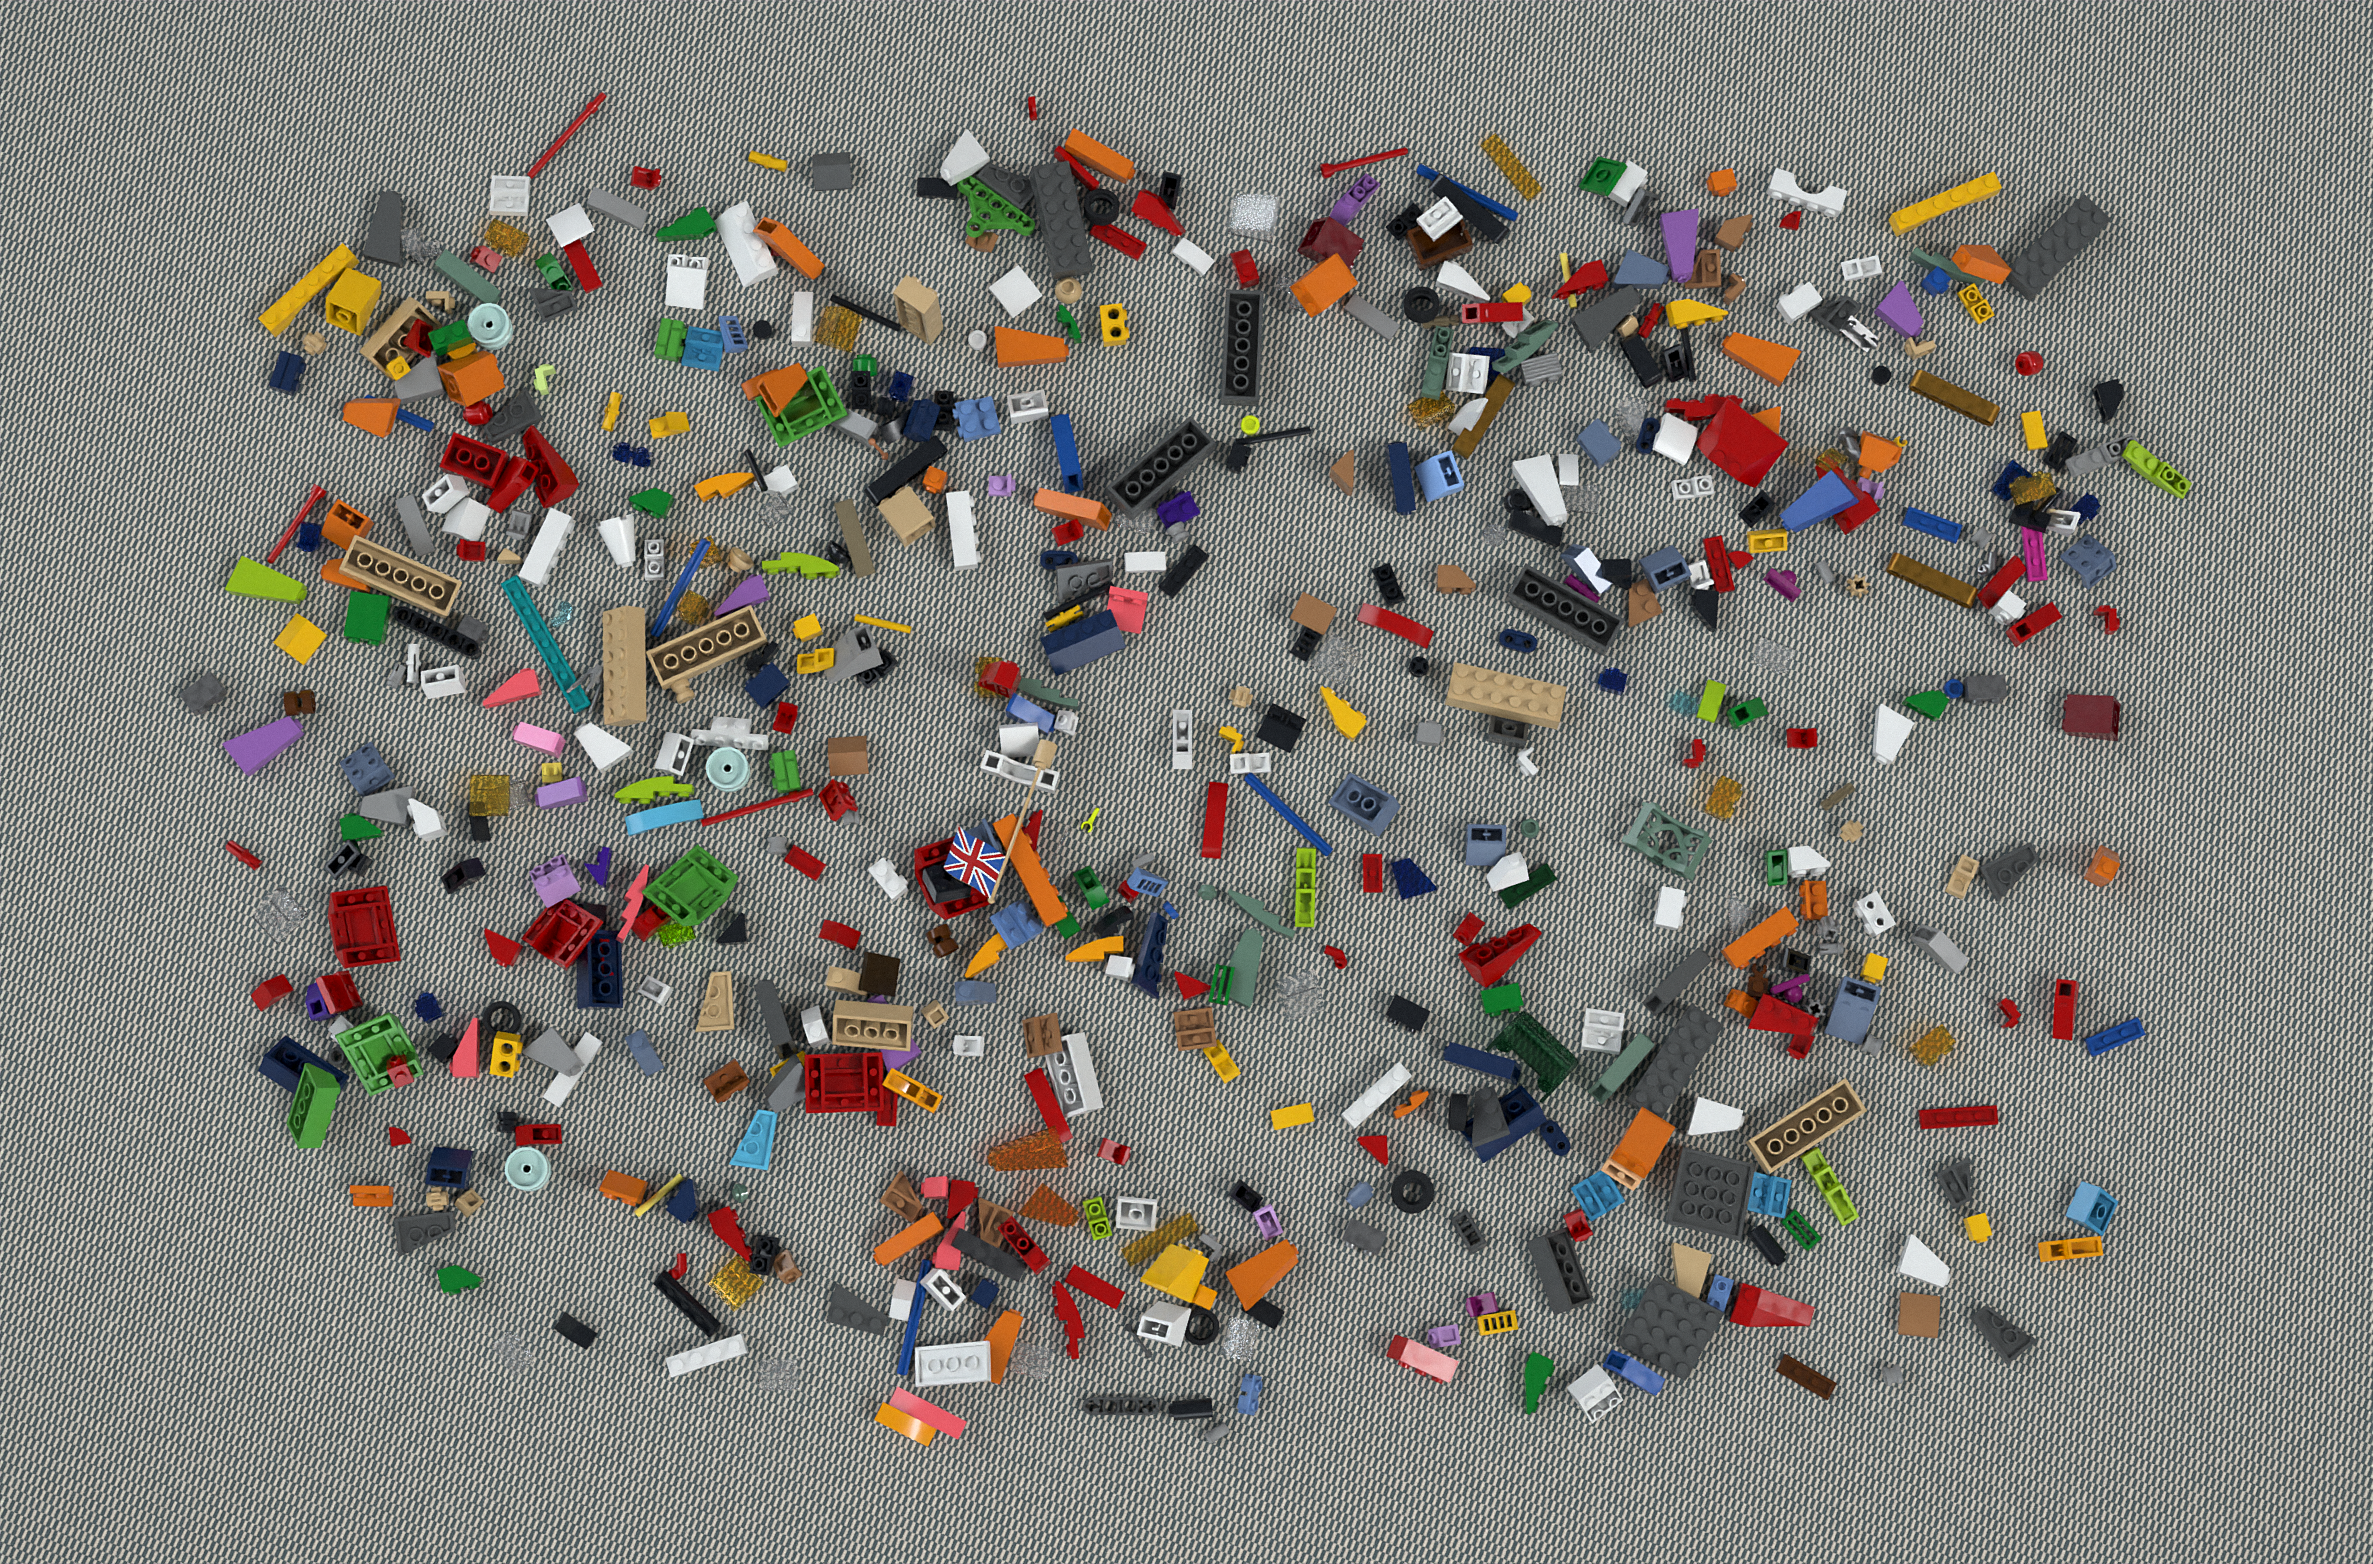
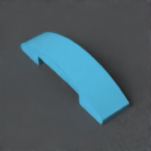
[625,799,704,836]

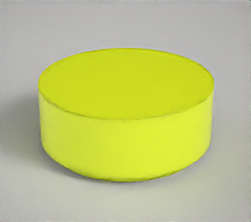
[1241,415,1260,435]

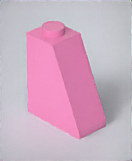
[512,722,566,759]

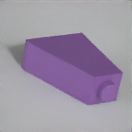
[1874,280,1924,340]
[535,776,588,810]

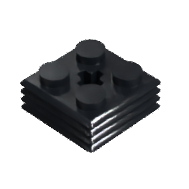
[922,864,972,904]

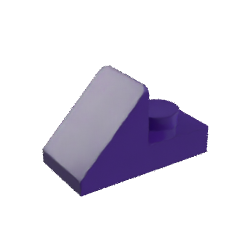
[584,846,612,888]

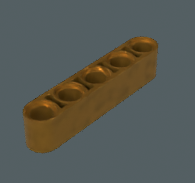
[1908,370,2000,426]
[1451,374,1516,459]
[1886,553,1979,609]

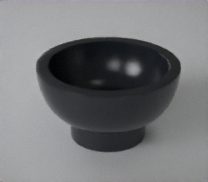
[1503,489,1531,514]
[825,540,851,566]

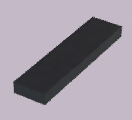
[951,1228,1027,1282]
[653,1270,721,1338]

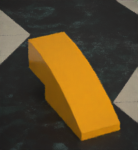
[694,472,756,503]
[965,932,1008,980]
[1065,936,1124,962]
[882,1068,943,1114]
[2038,1236,2103,1262]
[874,1402,937,1447]

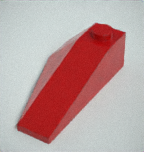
[522,425,579,509]
[1815,457,1880,535]
[1458,923,1542,988]
[1729,1283,1815,1327]

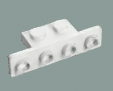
[691,716,769,750]

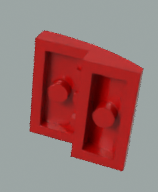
[315,970,363,1015]

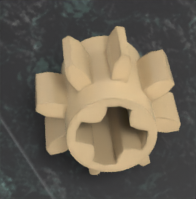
[303,331,327,356]
[1845,574,1870,599]
[1229,686,1253,708]
[1840,820,1864,843]
[426,1187,449,1211]

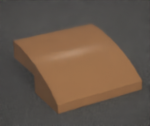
[1173,1007,1217,1051]
[1022,1013,1063,1058]
[1898,1292,1940,1338]

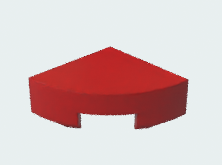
[1028,96,1037,121]
[1779,211,1802,231]
[1727,551,1754,571]
[388,1127,412,1147]

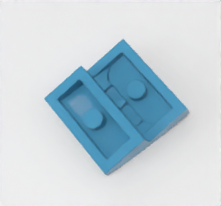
[681,326,724,372]
[1571,1170,1626,1221]
[1747,1172,1792,1219]

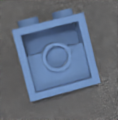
[952,396,1001,442]
[990,899,1044,950]

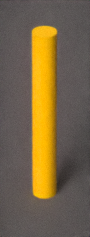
[854,614,912,634]

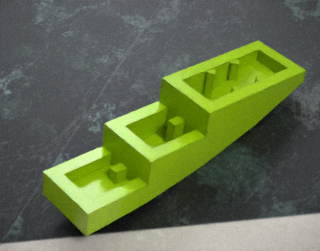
[1295,847,1316,927]
[1800,1147,1859,1226]

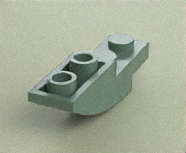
[1420,326,1454,400]

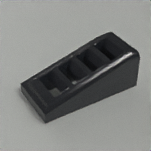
[1290,626,1322,662]

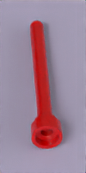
[1320,147,1408,179]
[267,483,327,564]

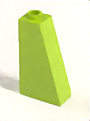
[225,556,307,604]

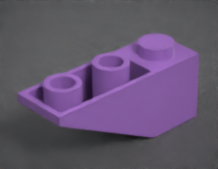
[1330,173,1381,227]

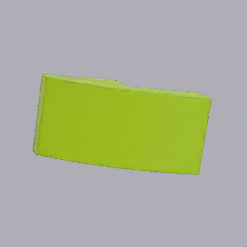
[1696,679,1726,723]
[1082,1196,1112,1241]

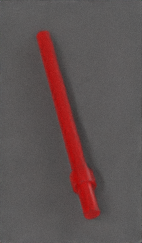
[527,92,607,179]
[701,788,814,827]

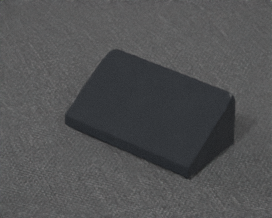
[467,803,491,844]
[324,839,361,880]
[1241,1298,1285,1330]

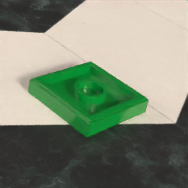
[1579,156,1628,197]

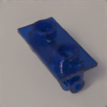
[612,442,654,468]

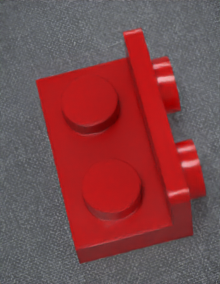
[818,779,858,822]

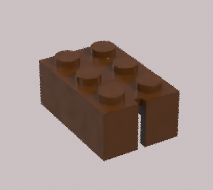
[1406,211,1474,271]

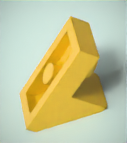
[649,412,690,440]

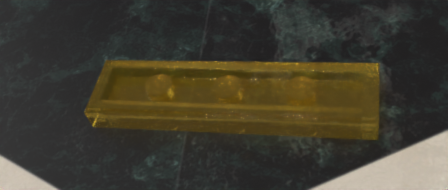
[1481,133,1543,202]
[1121,1212,1199,1267]

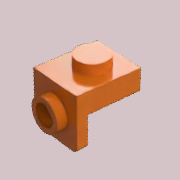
[1724,989,1759,1019]

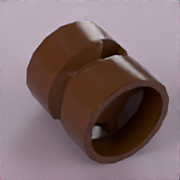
[283,689,316,716]
[925,924,959,959]

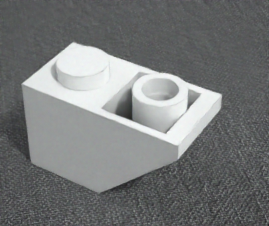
[753,464,799,497]
[1105,955,1135,982]

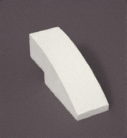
[1448,398,1488,436]

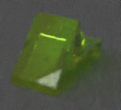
[657,923,696,949]

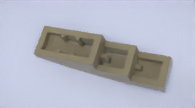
[834,498,876,579]

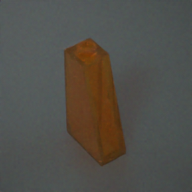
[987,1126,1068,1172]

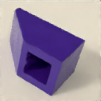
[305,983,338,1022]

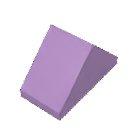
[1252,1204,1283,1241]

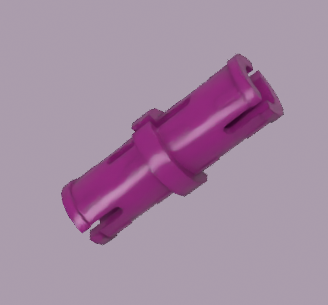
[1564,573,1601,603]

